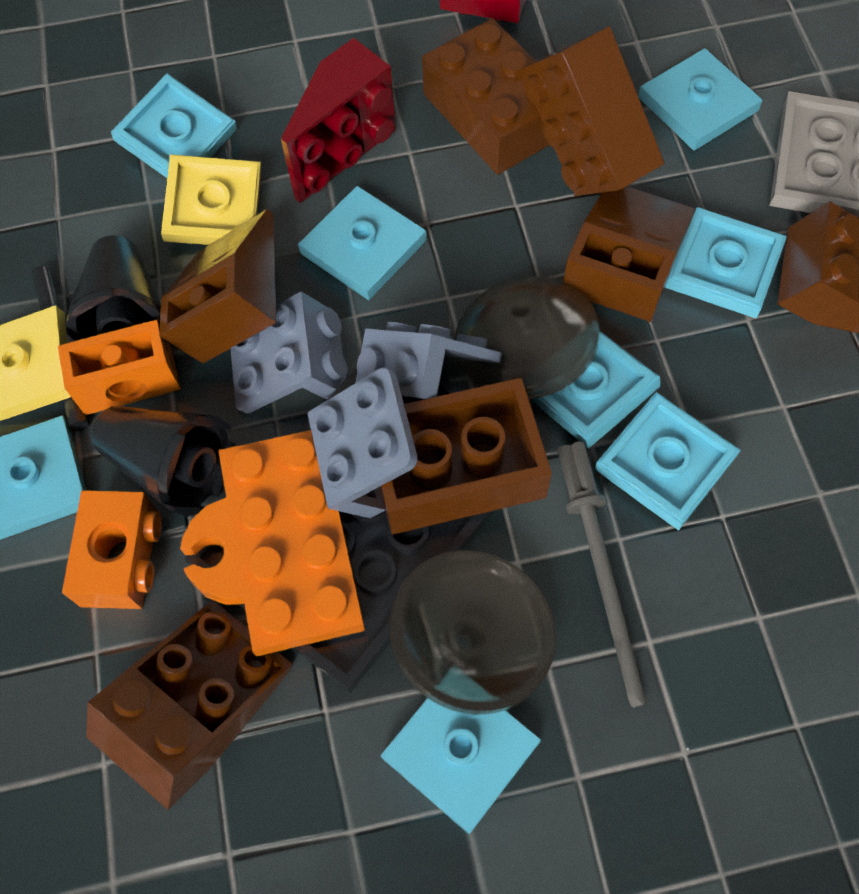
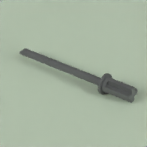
[557,441,646,708]

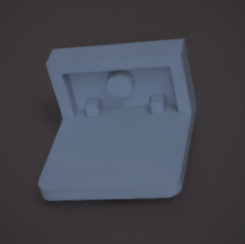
[231,292,348,413]
[355,322,502,399]
[307,368,417,518]

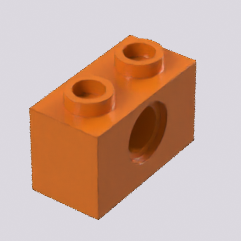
[58,320,181,415]
[62,491,162,609]

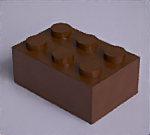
[422,18,549,175]
[520,26,665,196]
[380,378,552,534]

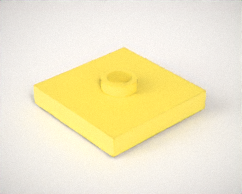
[161,154,261,245]
[0,305,71,421]

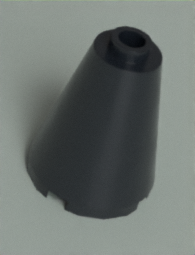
[65,235,161,343]
[91,406,236,517]

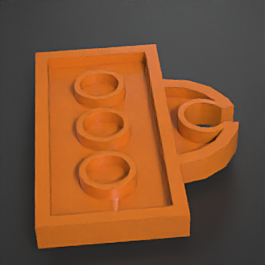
[180,430,365,656]

